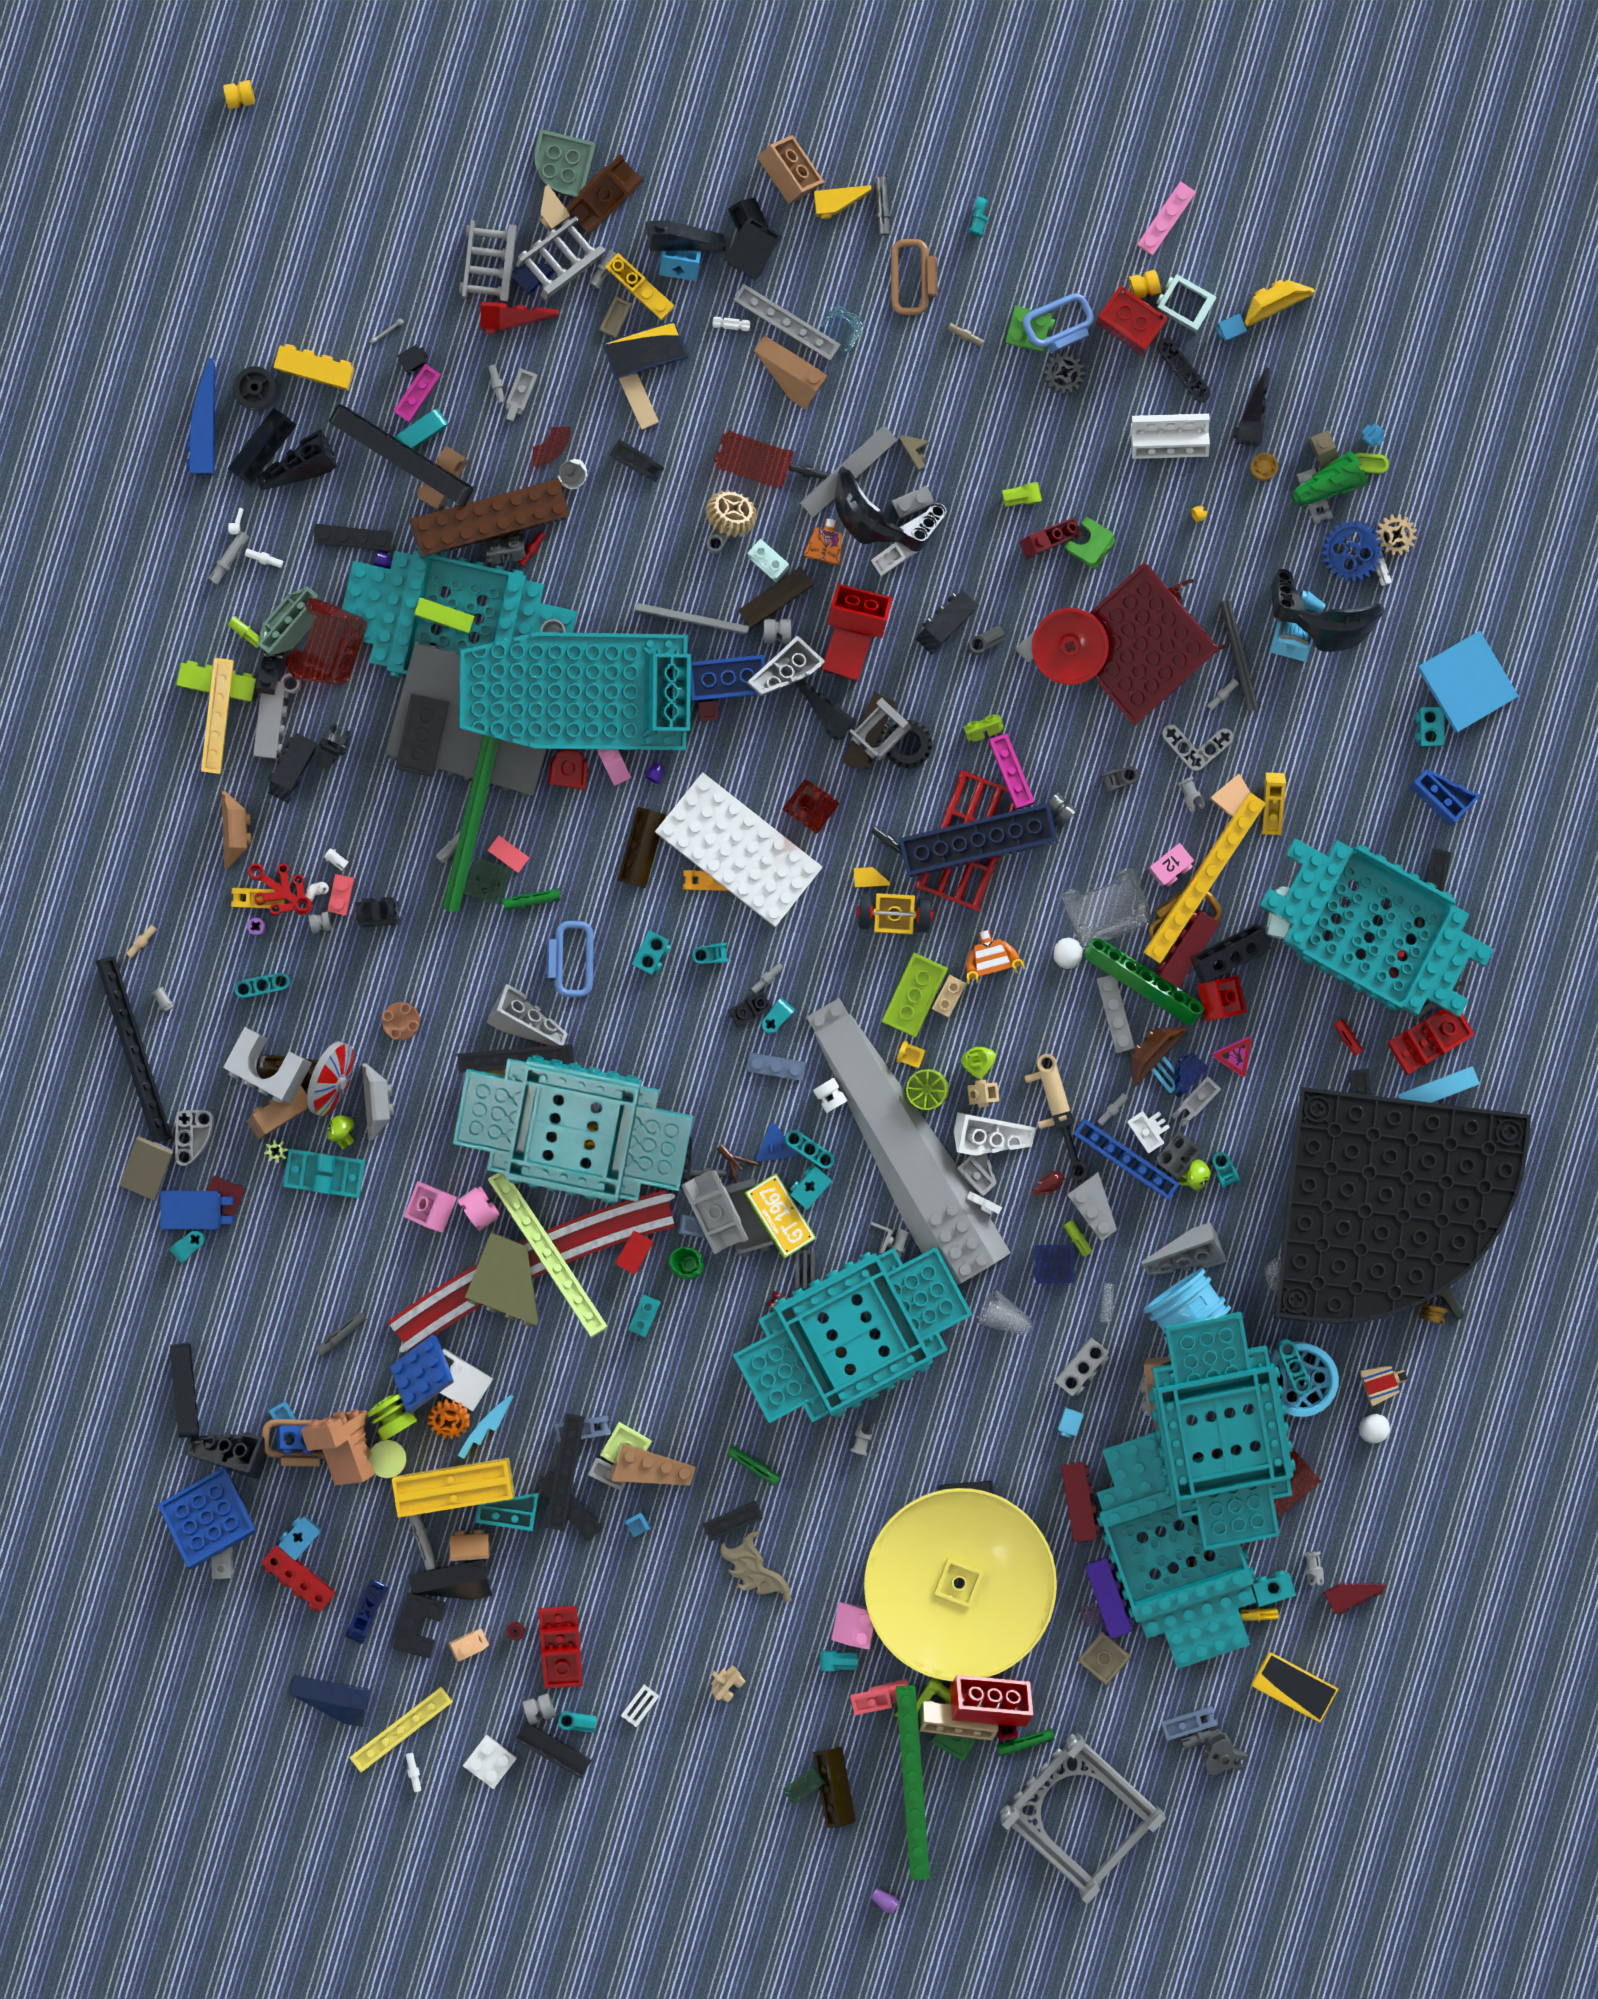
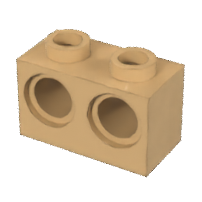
[932,975,967,1018]

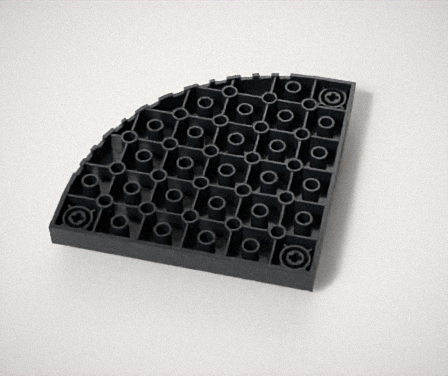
[1273,1087,1532,1324]

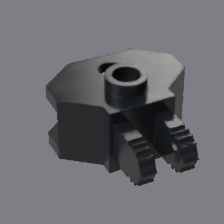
[319,724,351,769]

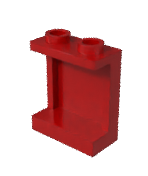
[821,627,872,682]

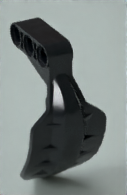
[835,466,947,552]
[1271,569,1384,652]

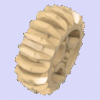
[705,489,757,538]

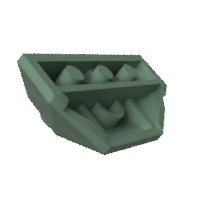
[257,586,320,655]

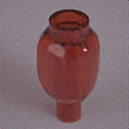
[1031,1170,1065,1196]

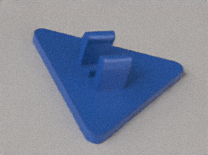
[756,1122,798,1162]

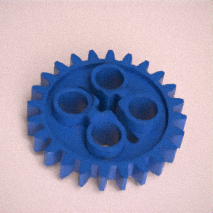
[1321,520,1385,582]

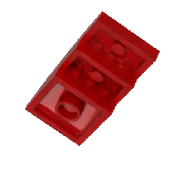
[1386,1009,1475,1075]
[538,1606,583,1689]

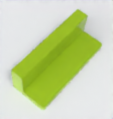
[414,597,475,635]

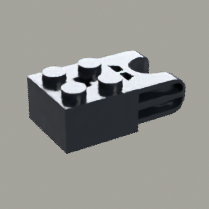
[355,897,400,927]

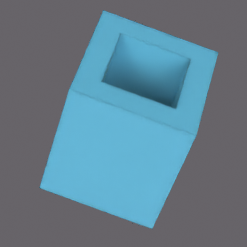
[1057,1407,1084,1438]

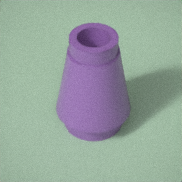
[871,1889,900,1915]

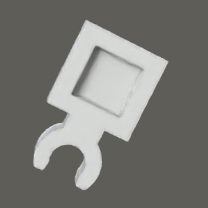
[967,1192,1002,1214]

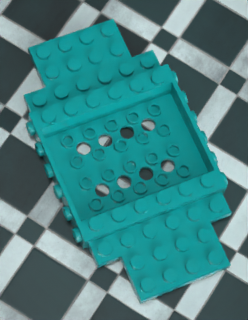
[336,550,578,678]
[453,1055,694,1204]
[733,1247,972,1424]
[1148,1312,1296,1551]
[1096,1432,1256,1669]

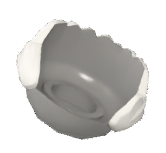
[558,459,587,489]

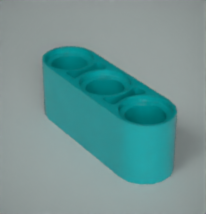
[395,408,449,449]
[235,973,291,998]
[784,1130,834,1169]
[1277,1339,1311,1394]

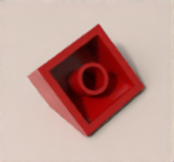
[1197,975,1247,1022]

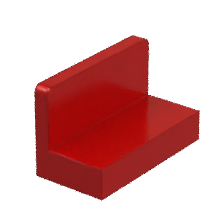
[616,1231,654,1275]

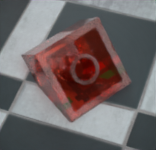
[782,779,840,834]

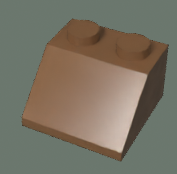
[450,1529,491,1561]

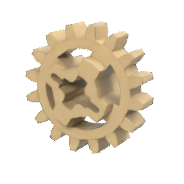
[1375,514,1417,556]

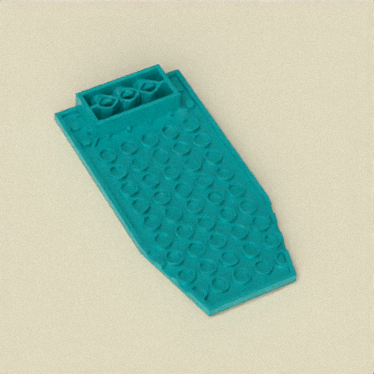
[458,632,691,750]

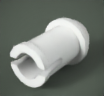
[324,848,349,871]

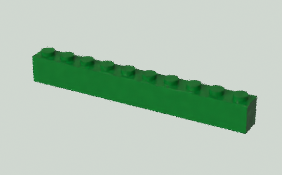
[896,1685,930,1881]

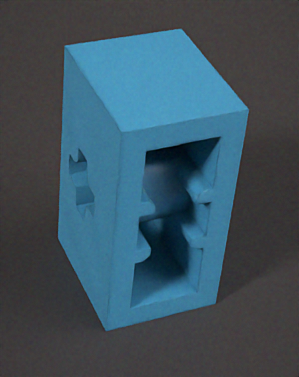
[659,251,701,281]
[278,1515,322,1561]

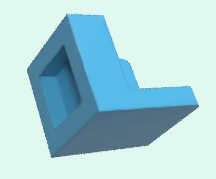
[624,1511,651,1537]

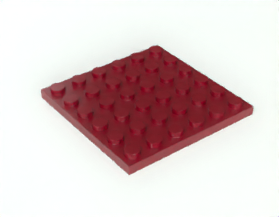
[1089,562,1220,726]

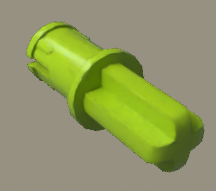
[228,616,260,648]
[1063,1220,1092,1257]

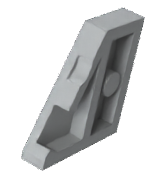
[956,1153,997,1197]

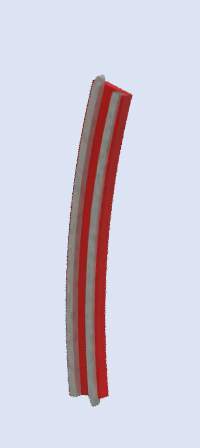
[388,1190,675,1352]

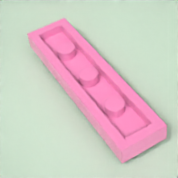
[1137,181,1196,256]

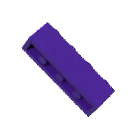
[1084,1557,1134,1639]

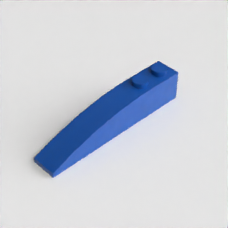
[186,358,216,475]

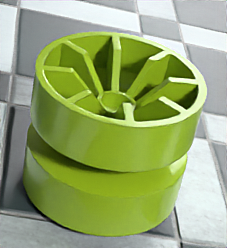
[906,1069,949,1110]

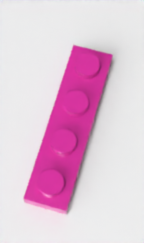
[989,733,1035,810]

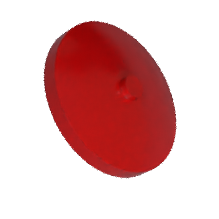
[1031,608,1109,685]

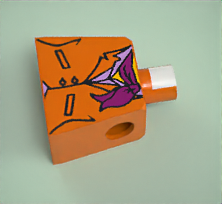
[804,518,842,566]

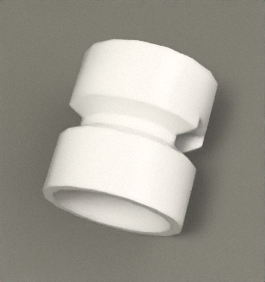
[813,1078,847,1113]

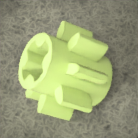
[264,1139,289,1163]

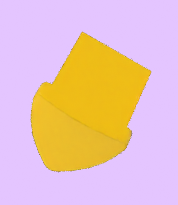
[896,1040,926,1068]

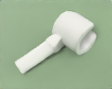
[229,508,244,534]

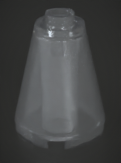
[977,1289,1032,1336]

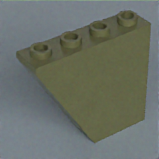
[465,1232,539,1327]

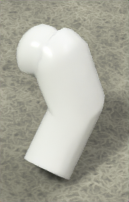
[305,882,329,902]

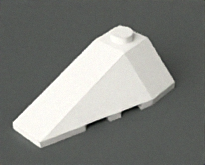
[954,1112,1036,1156]

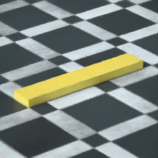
[349,1687,453,1773]

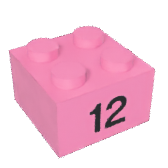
[1148,843,1194,887]

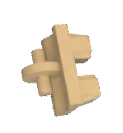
[710,1665,745,1702]

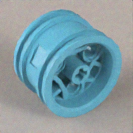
[1143,1268,1231,1342]
[1269,1341,1339,1417]

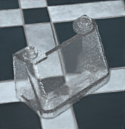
[1061,868,1151,948]

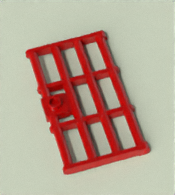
[915,770,1016,911]

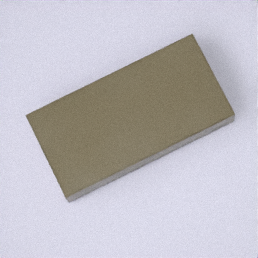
[599,296,633,338]

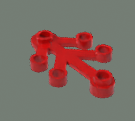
[248,864,312,916]

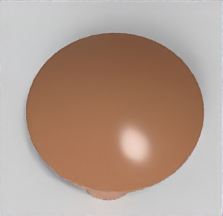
[382,1002,420,1040]

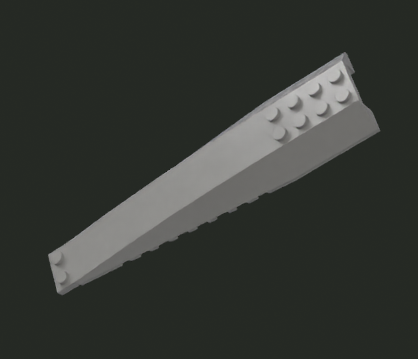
[806,998,1011,1285]

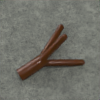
[717,1144,759,1183]

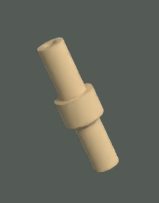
[126,924,157,958]

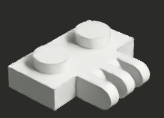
[1127,1111,1170,1154]

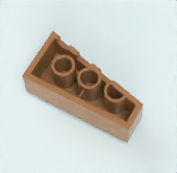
[609,1442,696,1486]

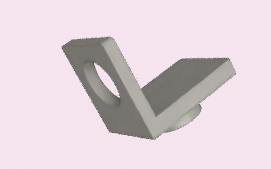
[870,1222,894,1254]

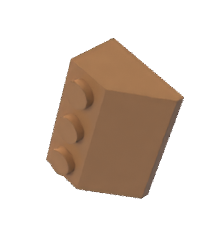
[757,135,824,204]

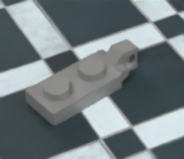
[505,368,538,423]

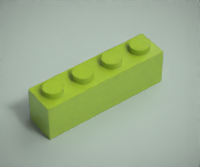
[176,660,257,703]

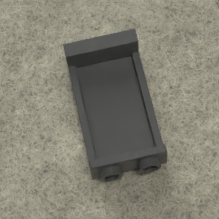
[724,1178,774,1257]

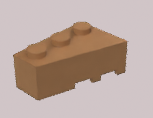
[417,446,468,511]
[247,1085,309,1140]

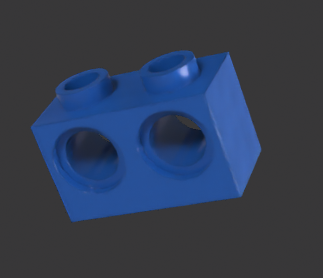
[276,1426,315,1454]

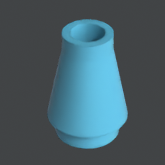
[1299,590,1326,614]

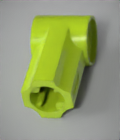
[1002,482,1042,507]

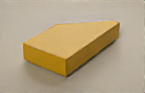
[854,867,890,888]

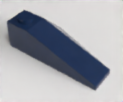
[291,1675,370,1727]

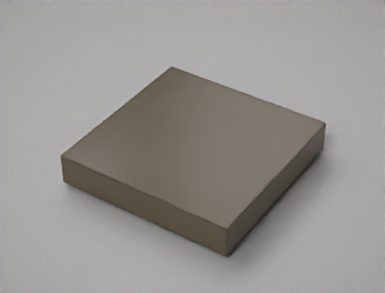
[1077,1631,1131,1686]

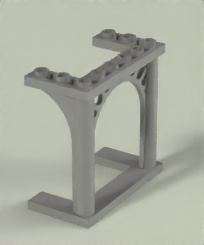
[999,1732,1166,1904]

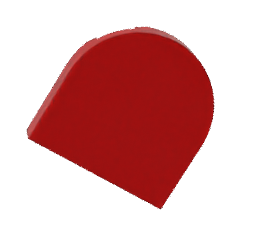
[548,749,588,790]

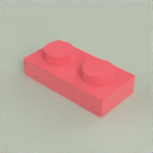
[328,874,355,916]

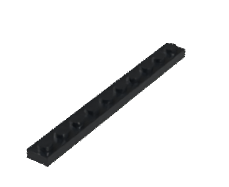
[96,956,172,1143]

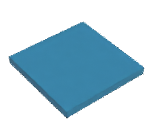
[1417,631,1519,733]

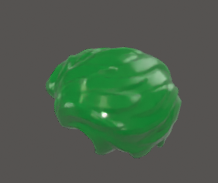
[668,1247,704,1280]

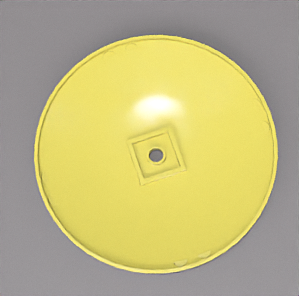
[864,1488,1057,1681]

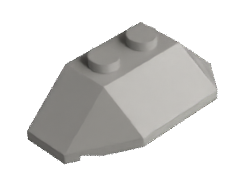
[362,1063,394,1140]

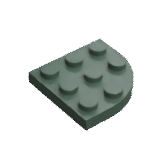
[535,129,596,198]

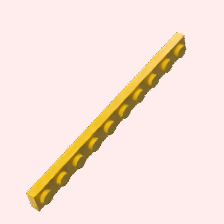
[1143,792,1266,963]

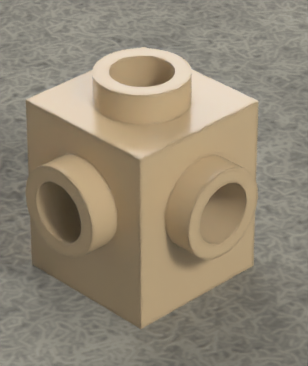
[968,1080,999,1108]

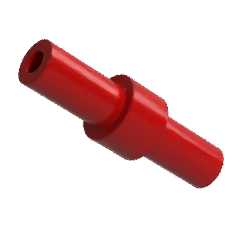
[518,531,546,566]

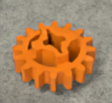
[428,1399,470,1439]

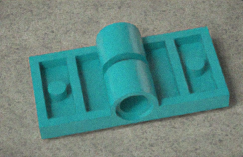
[283,1149,366,1198]

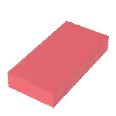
[487,835,530,873]

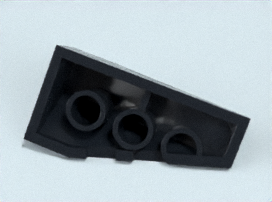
[645,221,726,251]
[258,429,337,490]
[185,1433,266,1480]
[409,1559,492,1600]

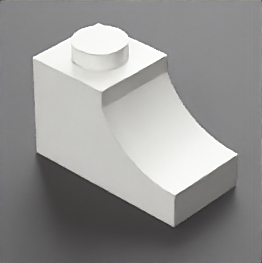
[871,542,917,576]

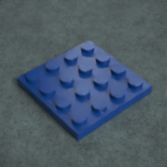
[157,1468,257,1570]

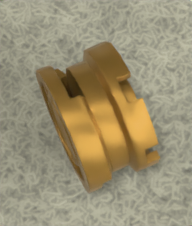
[1250,453,1278,481]
[1418,1303,1448,1324]

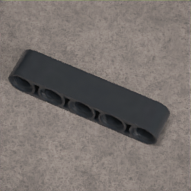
[170,1343,200,1439]

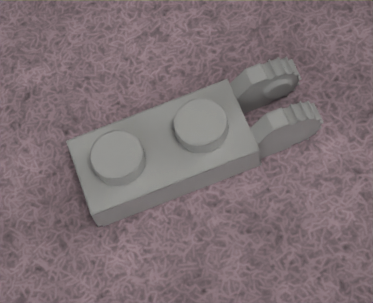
[1171,1076,1221,1127]

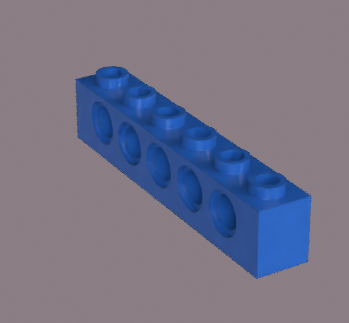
[1073,1118,1179,1200]

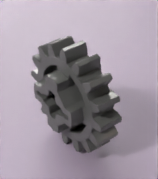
[1043,352,1085,395]

